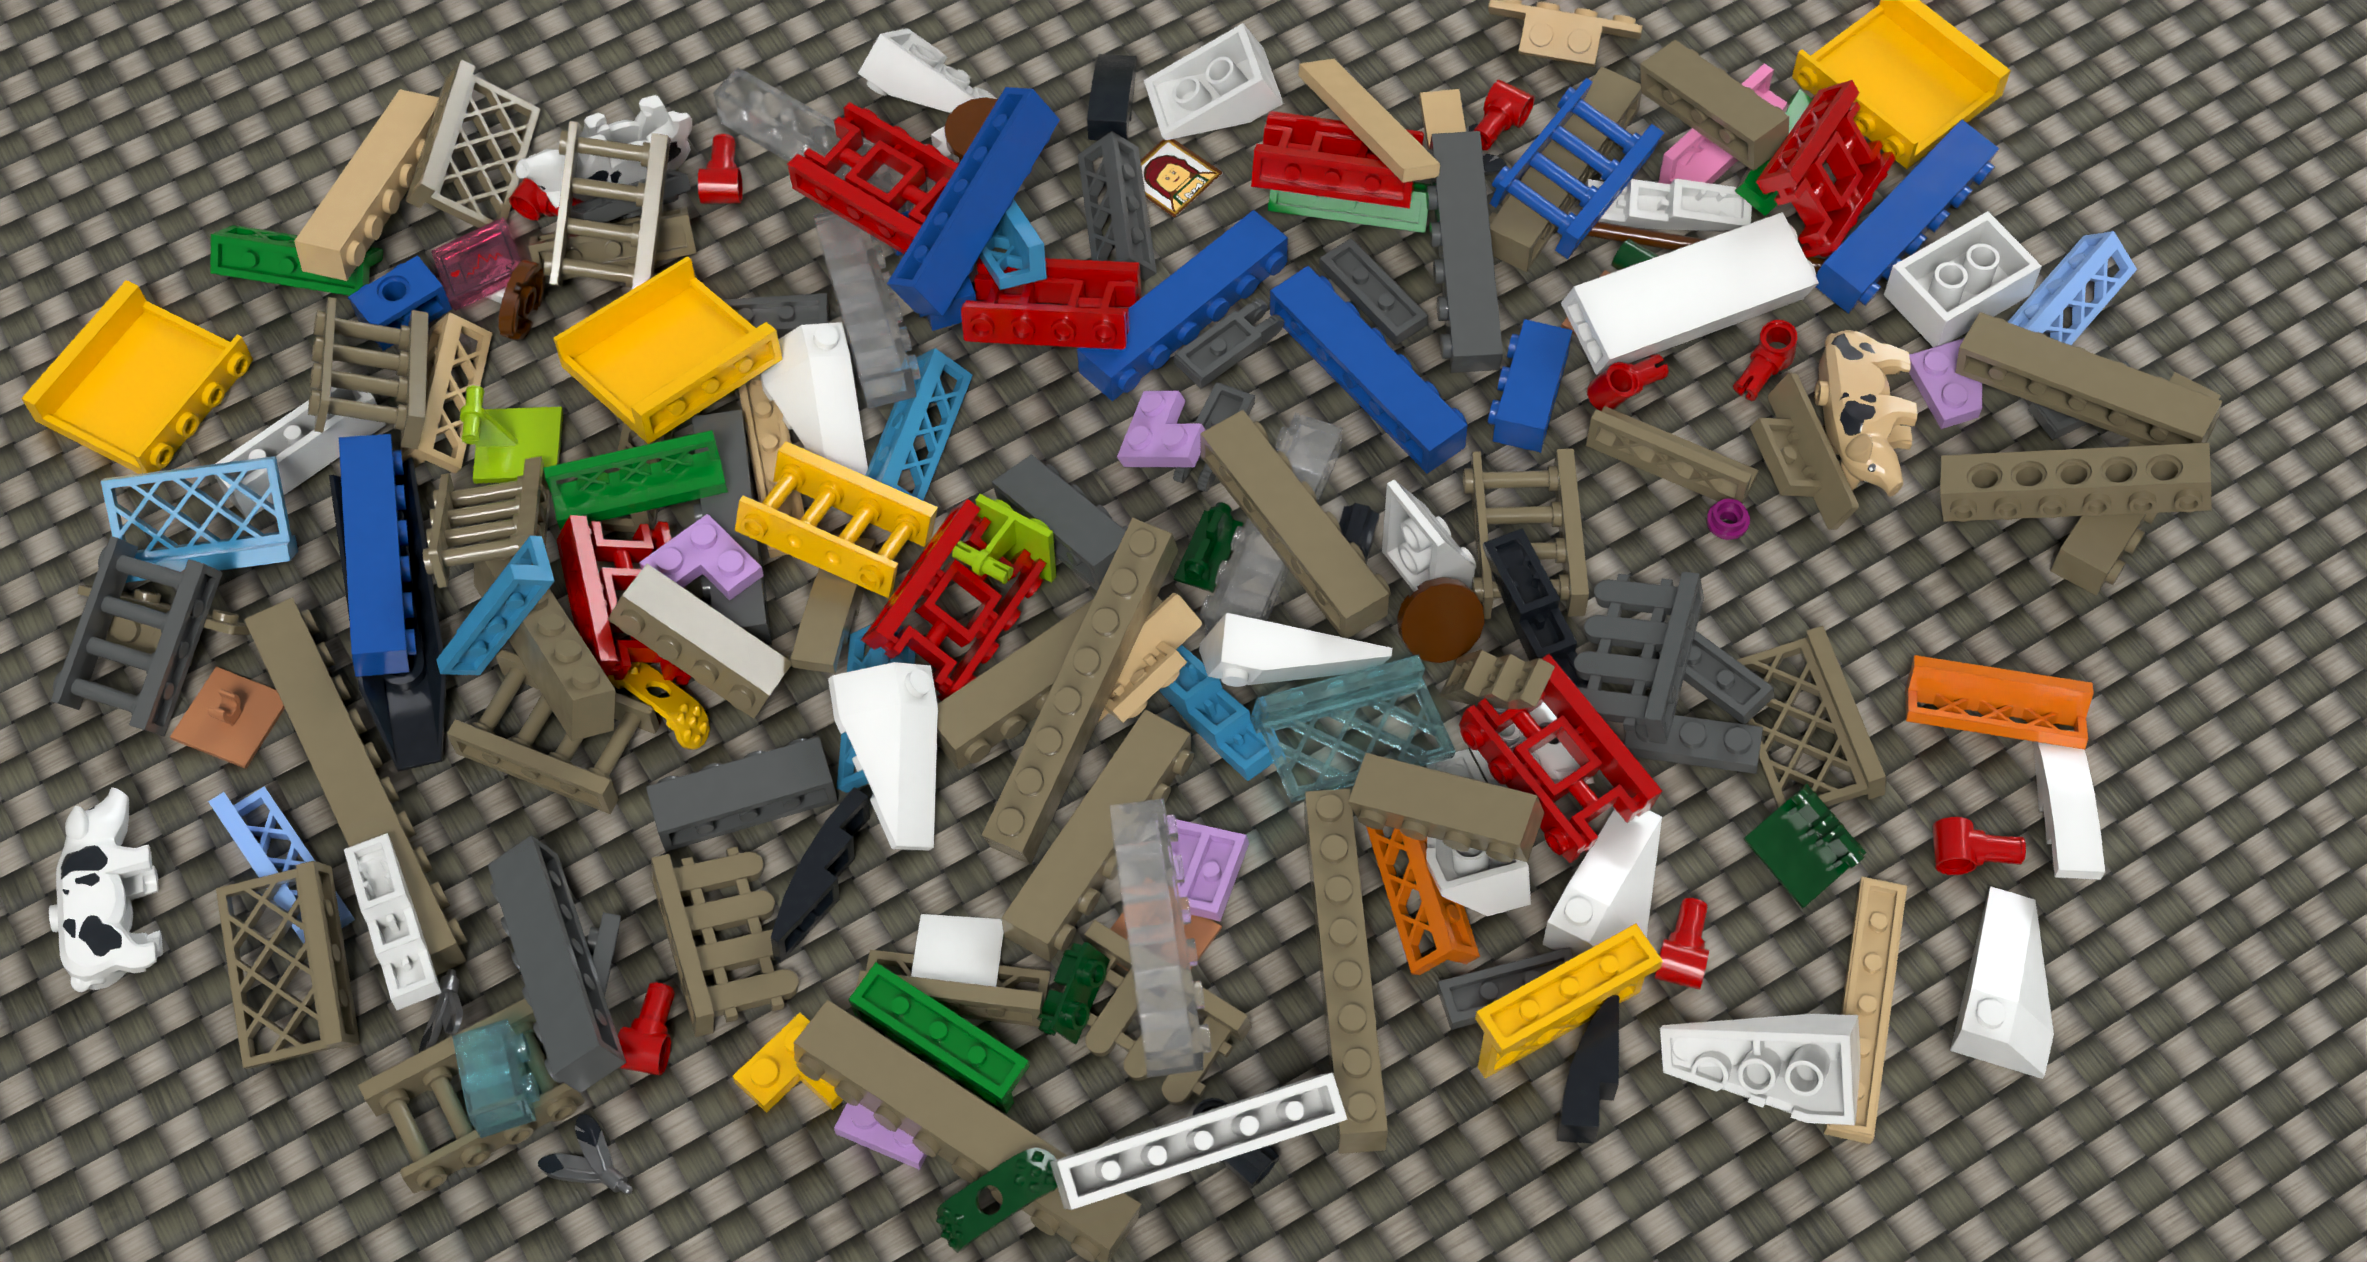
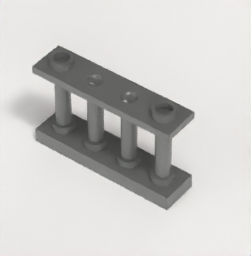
[51,536,223,736]

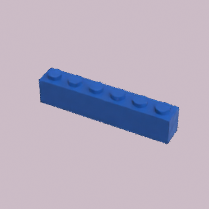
[887,87,1060,317]
[1816,119,1999,314]
[1077,210,1288,401]
[1270,266,1468,474]
[339,434,417,677]

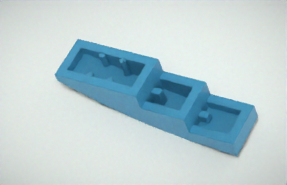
[1159,645,1282,781]

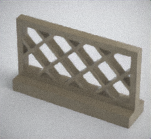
[406,59,540,237]
[1737,626,1886,808]
[216,861,360,1069]

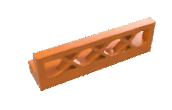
[1905,655,2094,749]
[1366,826,1480,976]

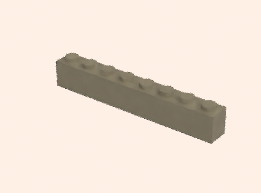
[982,518,1178,864]
[1304,788,1388,1154]
[794,999,1141,1262]

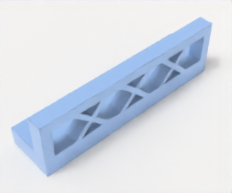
[2008,231,2137,345]
[208,786,355,944]

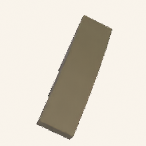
[790,534,876,674]
[1439,650,1555,709]

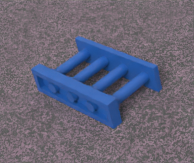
[1489,78,1664,259]

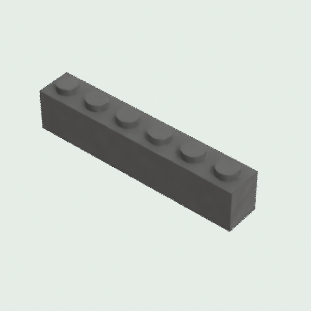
[1426,131,1503,373]
[686,409,772,645]
[488,835,626,1093]

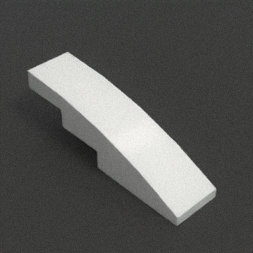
[1585,178,1752,231]
[2033,730,2105,880]
[344,833,441,1011]

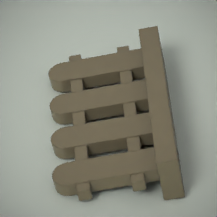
[651,847,799,1037]
[1052,920,1252,1106]

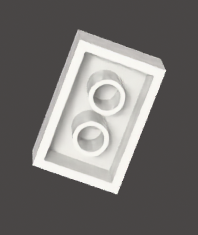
[1884,211,2042,347]

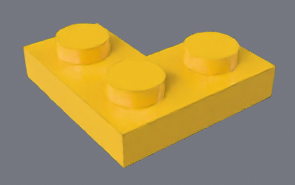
[732,1013,843,1113]

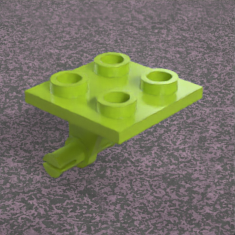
[460,385,563,484]
[952,494,1056,584]

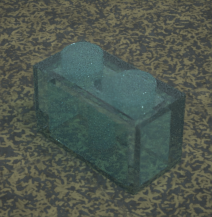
[452,1019,540,1138]

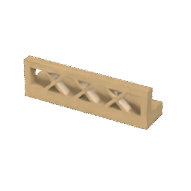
[400,312,492,473]

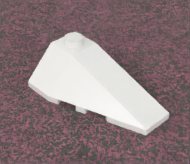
[858,28,996,113]
[759,322,868,475]
[1199,613,1392,687]
[828,662,938,851]
[1427,749,1531,916]
[1542,809,1662,957]
[1950,886,2054,1079]
[1660,1014,1861,1125]

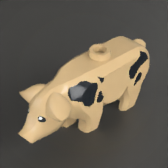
[1815,330,1918,497]

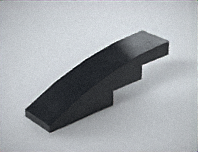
[1483,528,1589,689]
[771,787,870,963]

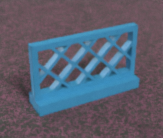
[101,456,298,583]

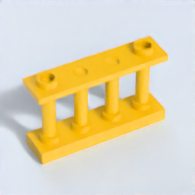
[735,441,938,598]

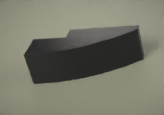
[1087,54,1137,140]
[1557,995,1619,1144]

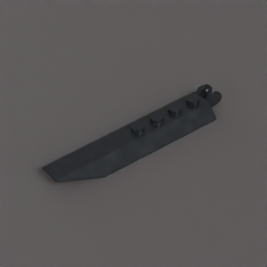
[329,457,447,772]

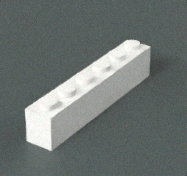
[1050,1073,1347,1210]

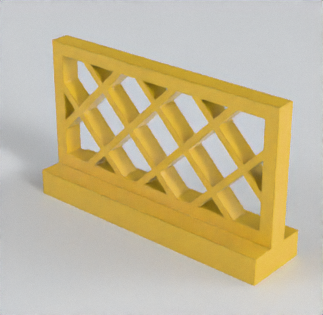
[1475,924,1663,1079]

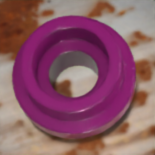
[1707,498,1750,540]

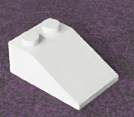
[1144,23,1284,140]
[1382,479,1476,592]

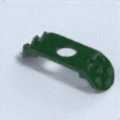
[936,1147,1058,1253]

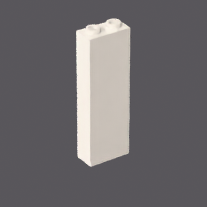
[1561,212,1819,375]

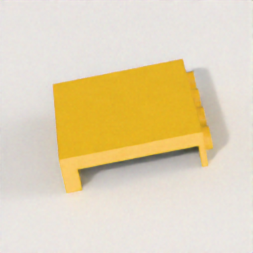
[1792,0,2011,169]
[554,256,782,444]
[21,280,253,474]

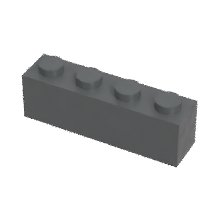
[992,454,1128,591]
[646,737,838,852]

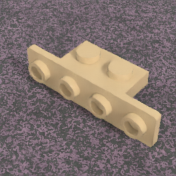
[1488,0,1642,67]
[1097,593,1202,724]

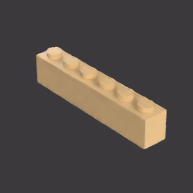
[294,89,439,281]

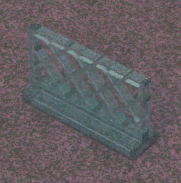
[1250,655,1456,803]

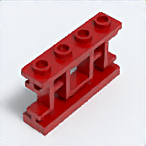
[1756,80,1896,258]
[787,102,960,254]
[1251,111,1424,209]
[961,258,1142,349]
[861,499,1047,701]
[556,515,691,685]
[1459,654,1662,863]

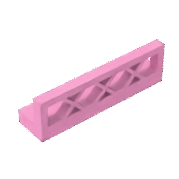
[1658,63,1787,184]

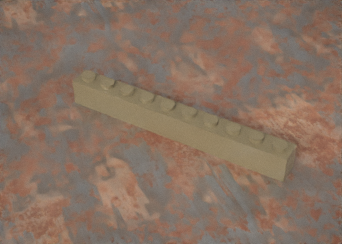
[244,597,467,976]

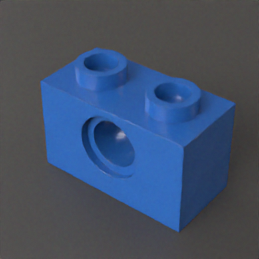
[348,255,452,351]

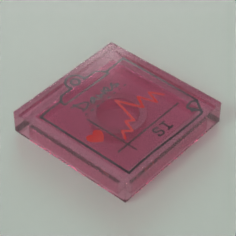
[431,217,523,311]

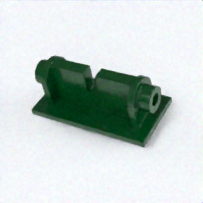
[1174,502,1244,593]
[1037,942,1110,1045]

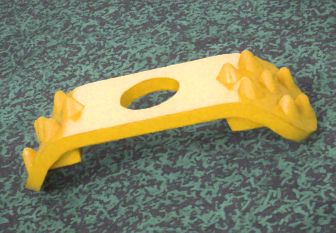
[608,662,710,750]

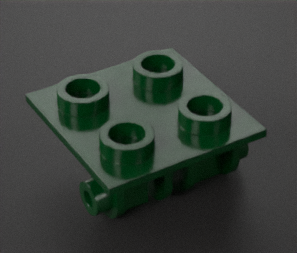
[1743,784,1866,909]

